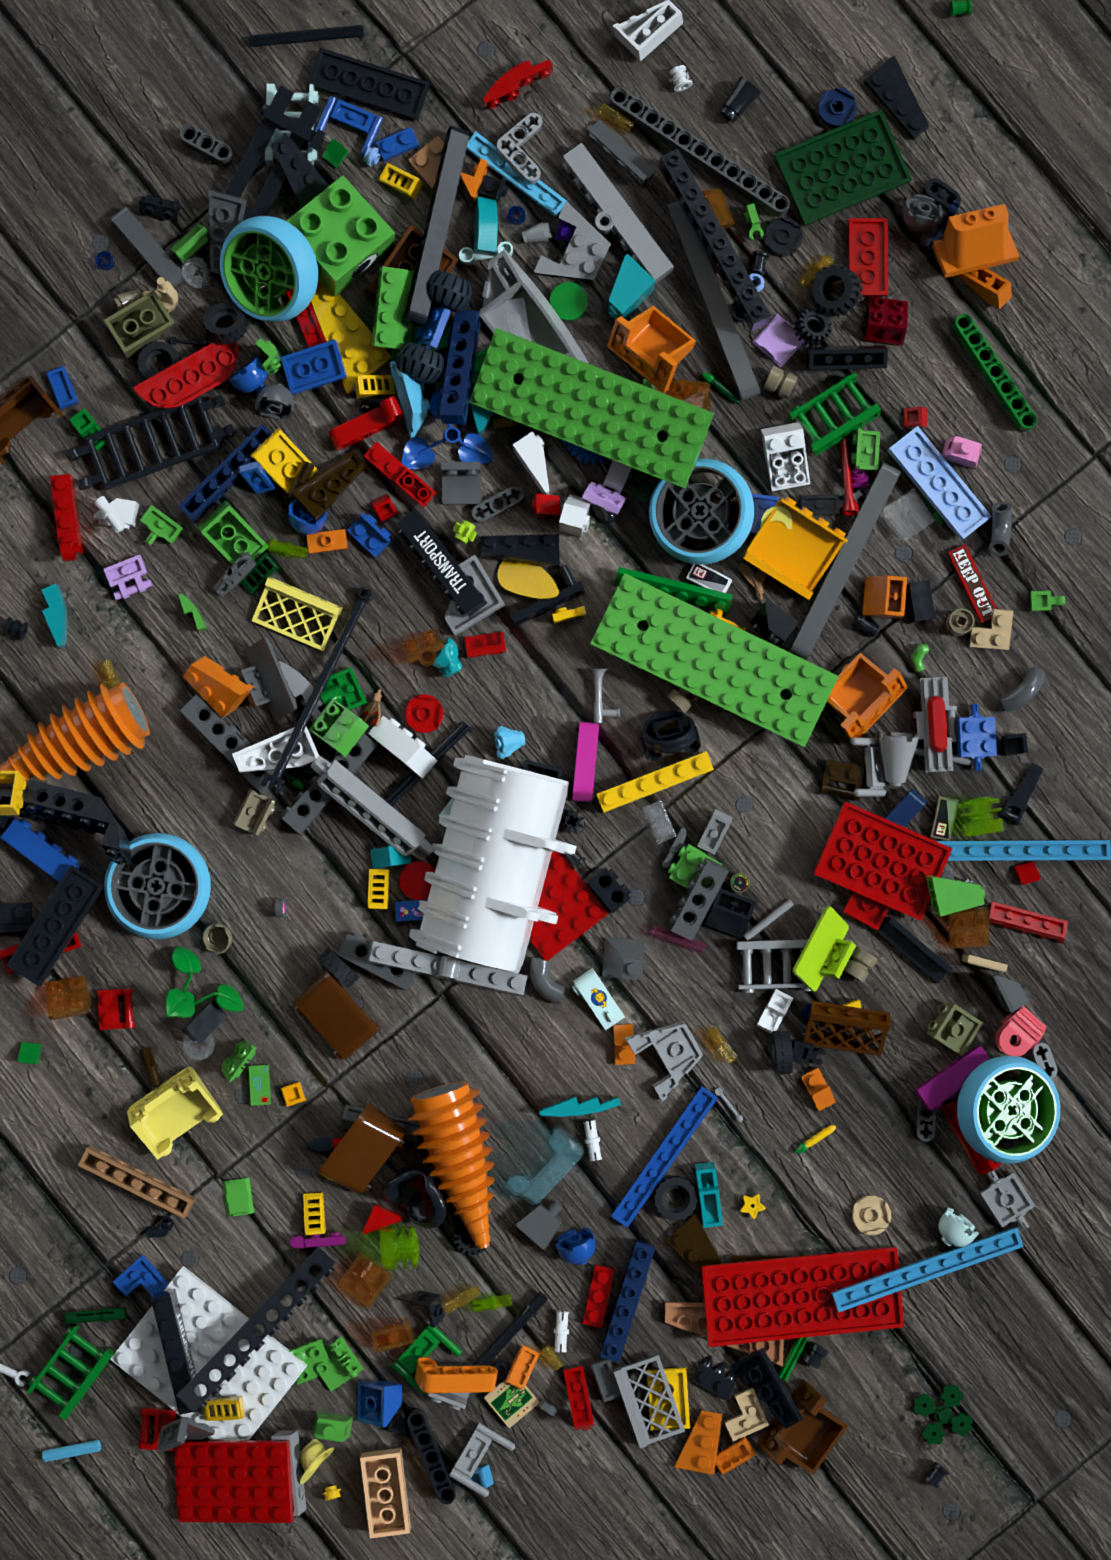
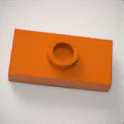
[307,529,348,554]
[504,1345,540,1390]
[716,1437,756,1475]

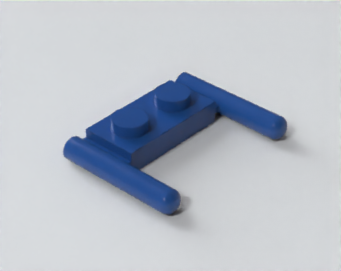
[315,96,383,156]

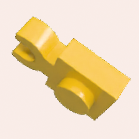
[552,606,586,624]

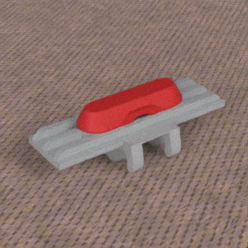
[913,677,957,772]

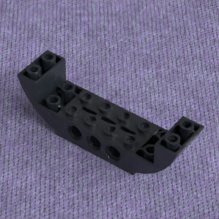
[0,779,131,865]

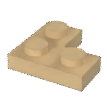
[969,609,1013,650]
[725,1388,769,1441]

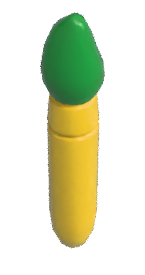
[794,1125,836,1154]

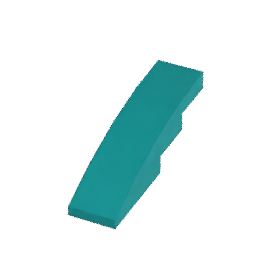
[539,1096,621,1117]

